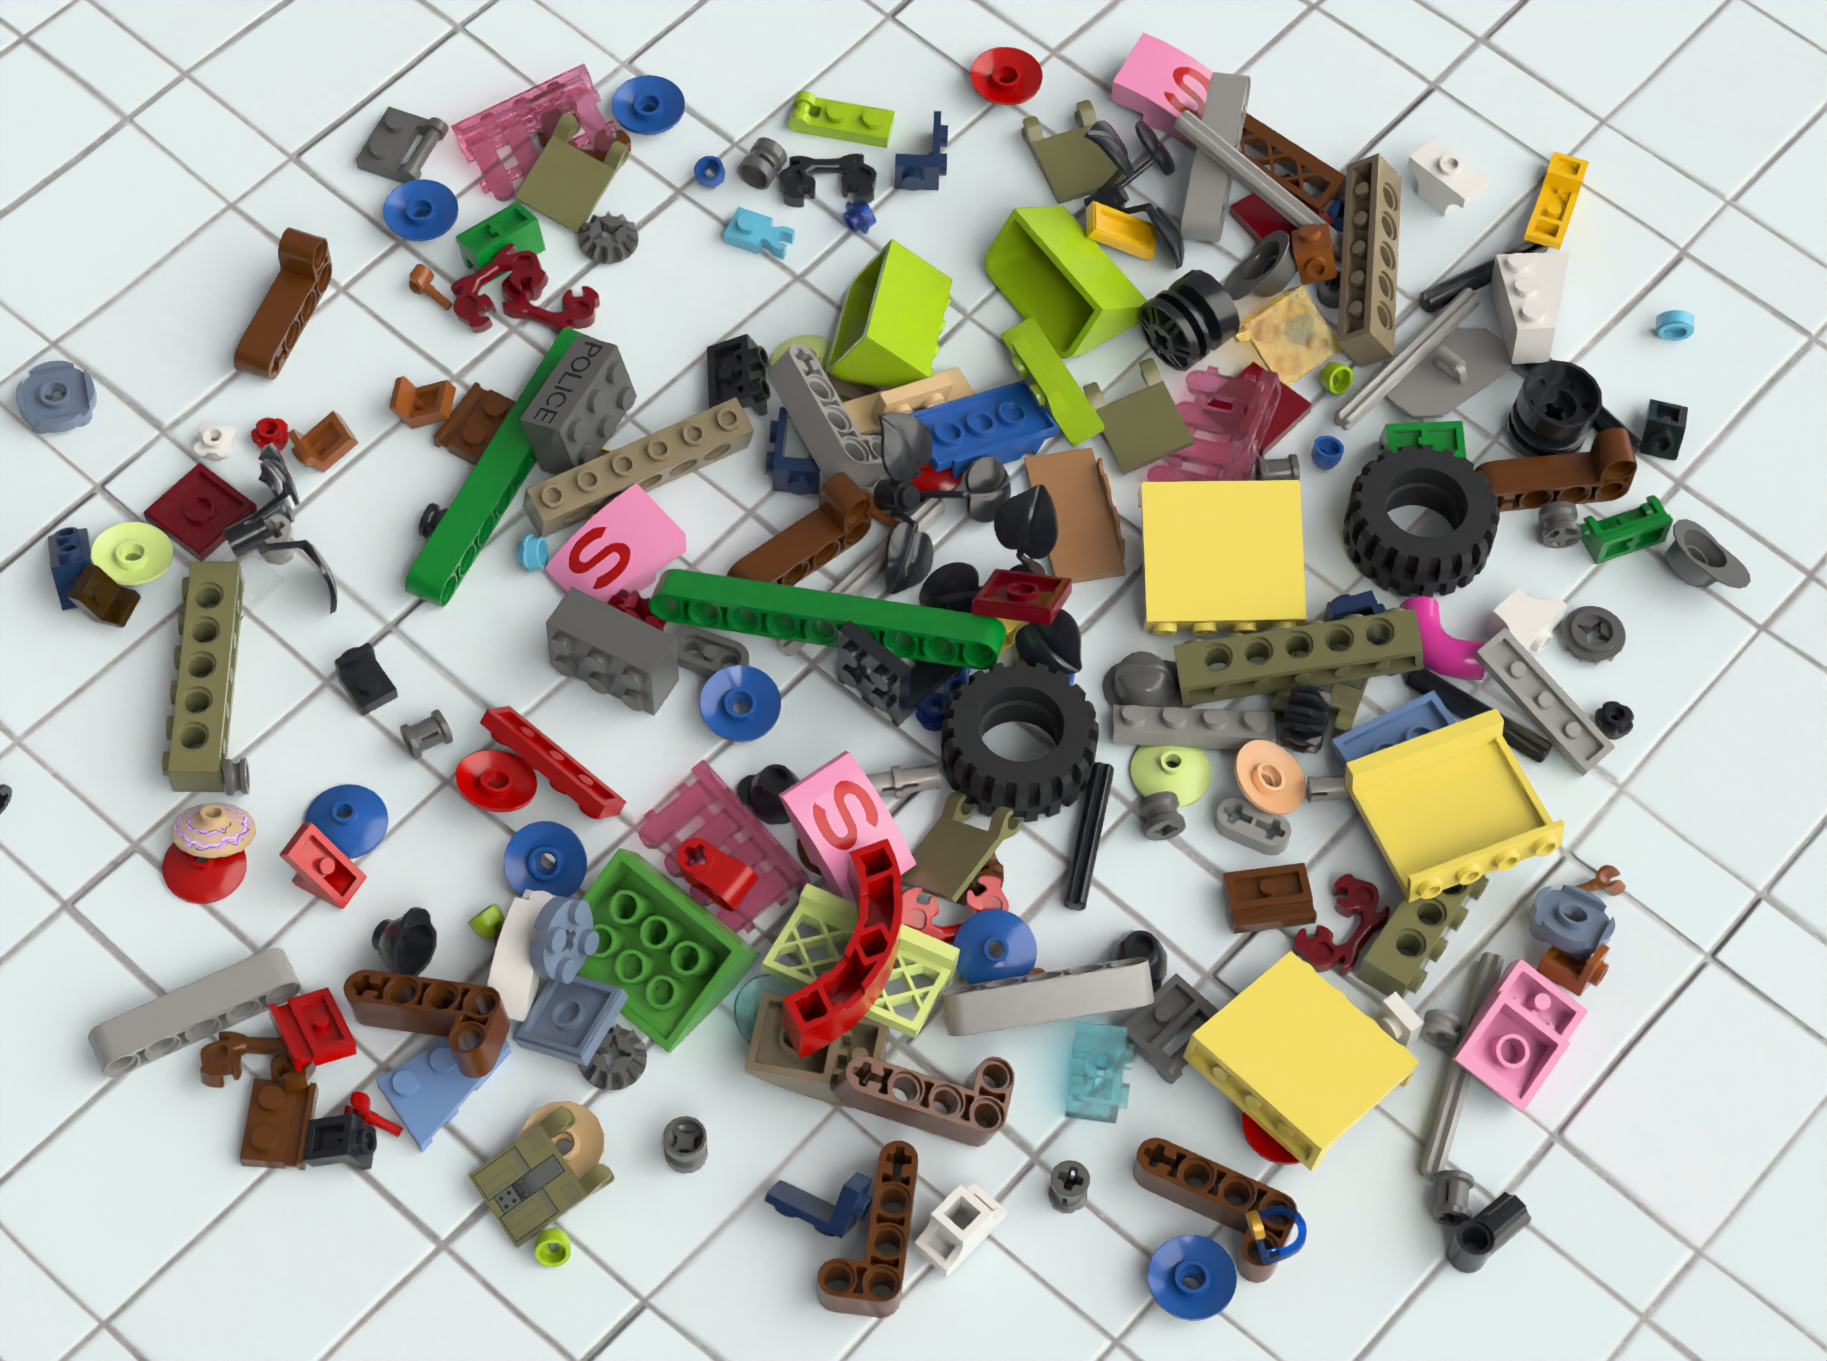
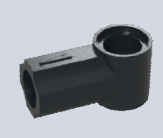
[1447,1192,1531,1273]

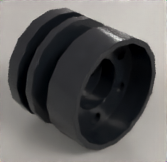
[1138,270,1240,371]
[1506,360,1602,457]

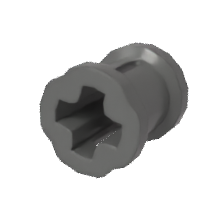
[1254,454,1300,481]
[400,709,453,759]
[1048,1160,1090,1214]
[1432,1170,1474,1226]

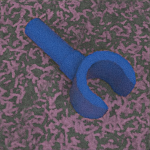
[945,667,971,700]

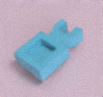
[724,207,795,259]

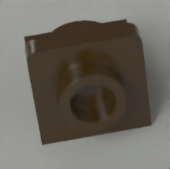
[68,563,141,628]

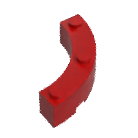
[782,838,903,1059]

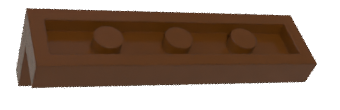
[1239,113,1346,214]

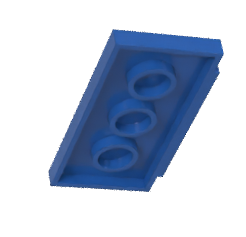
[908,380,1060,479]

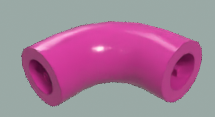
[1399,596,1485,680]

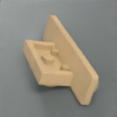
[843,368,975,435]

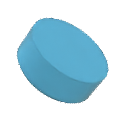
[1656,310,1694,341]

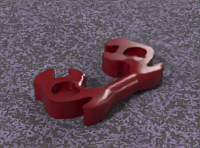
[451,243,549,333]
[502,276,600,334]
[1293,874,1390,976]

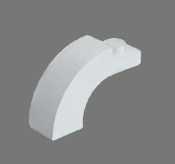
[487,889,557,1022]

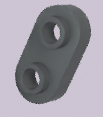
[674,627,749,678]

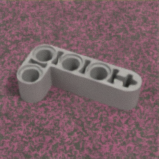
[768,343,886,487]

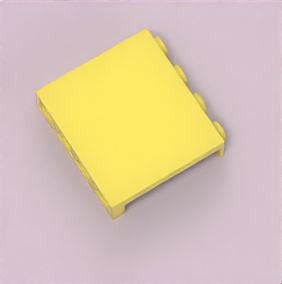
[1138,480,1306,636]
[1345,708,1565,902]
[1183,951,1419,1171]

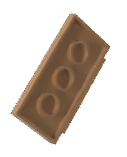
[1023,447,1125,584]

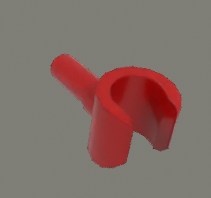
[344,1091,403,1137]

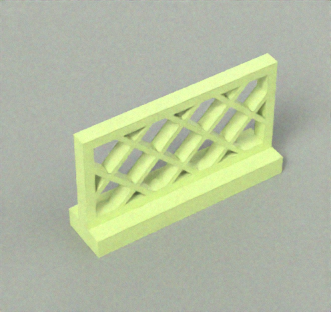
[761,883,960,1038]

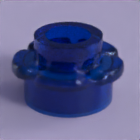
[843,198,876,234]
[915,692,948,731]

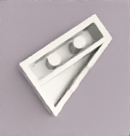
[1490,252,1570,364]

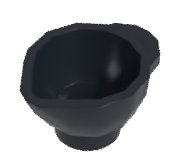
[737,764,800,825]
[372,907,437,976]
[1108,930,1168,993]

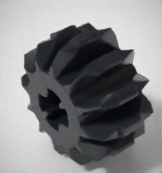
[1280,685,1332,754]

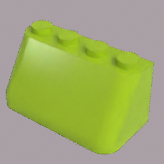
[984,206,1147,359]
[825,239,953,389]

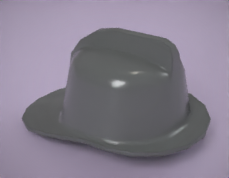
[1223,230,1298,301]
[1665,519,1751,589]
[1102,651,1194,708]

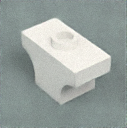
[1407,137,1489,216]
[1486,588,1567,653]
[914,1182,1007,1277]

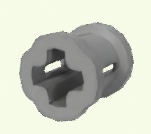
[262,514,296,565]

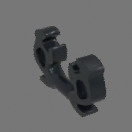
[780,153,877,208]

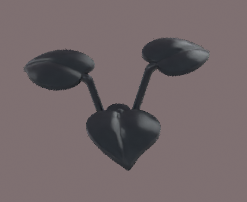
[1084,120,1185,270]
[873,413,1011,594]
[223,443,338,614]
[919,484,1082,675]

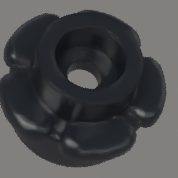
[1594,701,1634,740]

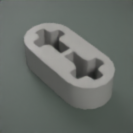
[1214,797,1291,856]

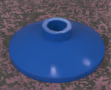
[612,75,685,135]
[383,179,459,241]
[700,665,781,742]
[305,784,388,859]
[504,821,587,898]
[953,909,1037,985]
[1148,1235,1237,1321]

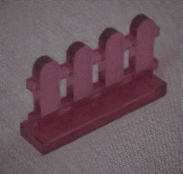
[451,63,617,202]
[1147,366,1282,482]
[639,759,811,934]

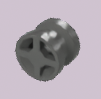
[1538,501,1582,549]
[1138,791,1186,841]

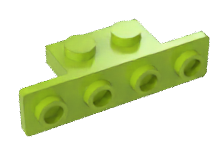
[1001,317,1105,447]

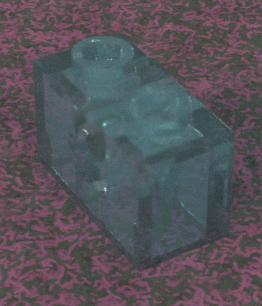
[1064,1021,1134,1124]

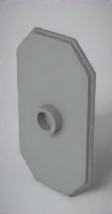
[1386,328,1511,419]

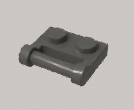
[356,106,449,183]
[1117,973,1219,1084]

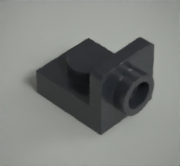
[1639,399,1688,461]
[334,643,398,716]
[303,1114,377,1170]

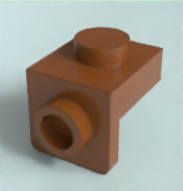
[1291,223,1338,285]
[390,376,456,429]
[287,411,359,472]
[1536,944,1610,997]

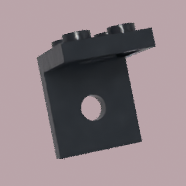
[838,620,960,727]

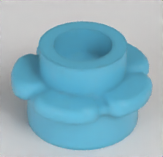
[516,534,548,573]

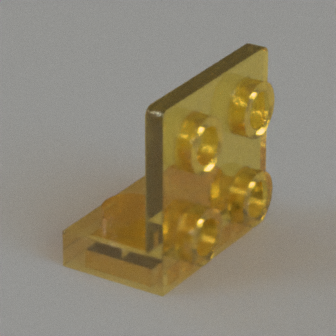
[1233,285,1342,387]

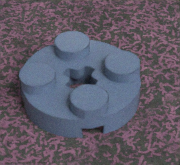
[16,361,97,434]
[1529,885,1615,961]
[529,896,599,984]

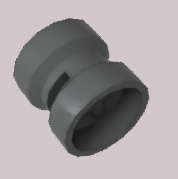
[738,137,787,190]
[663,1116,708,1174]

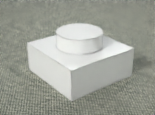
[1377,992,1424,1048]

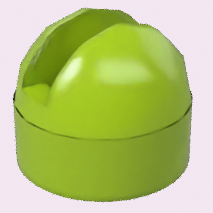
[1319,362,1353,395]
[468,903,505,939]
[535,1227,571,1267]

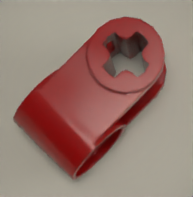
[677,838,759,912]

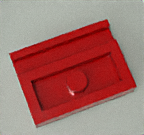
[268,987,357,1072]

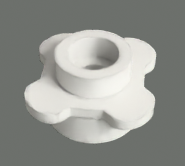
[193,423,237,461]

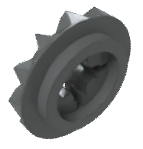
[578,211,639,264]
[1561,606,1626,665]
[579,1024,647,1091]

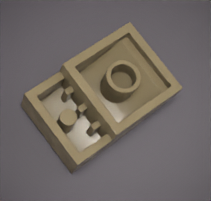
[745,991,889,1108]

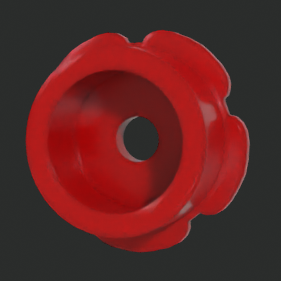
[251,417,289,452]

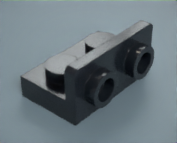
[707,334,770,416]

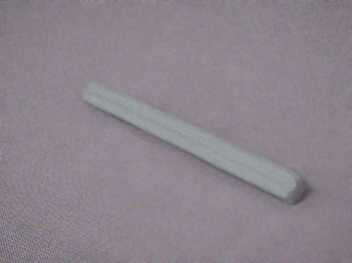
[1173,110,1343,263]
[1334,288,1480,431]
[777,498,946,656]
[1419,952,1504,1180]

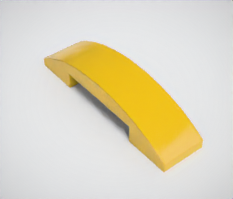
[1523,152,1589,250]

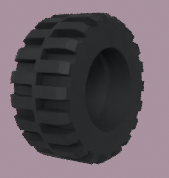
[1343,445,1500,598]
[941,661,1099,822]

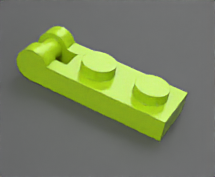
[787,91,895,148]

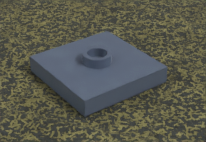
[513,975,629,1067]

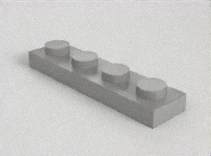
[1473,627,1615,776]
[1112,705,1277,750]

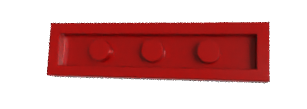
[480,706,627,820]

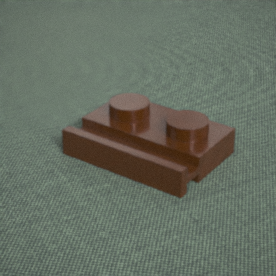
[433,382,516,466]
[1221,863,1317,934]
[240,1079,319,1170]

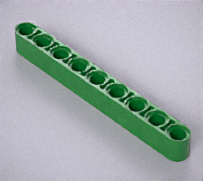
[405,327,601,607]
[649,569,1007,670]

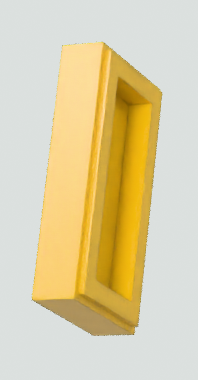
[1086,201,1156,261]

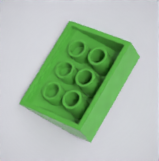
[576,848,761,1053]

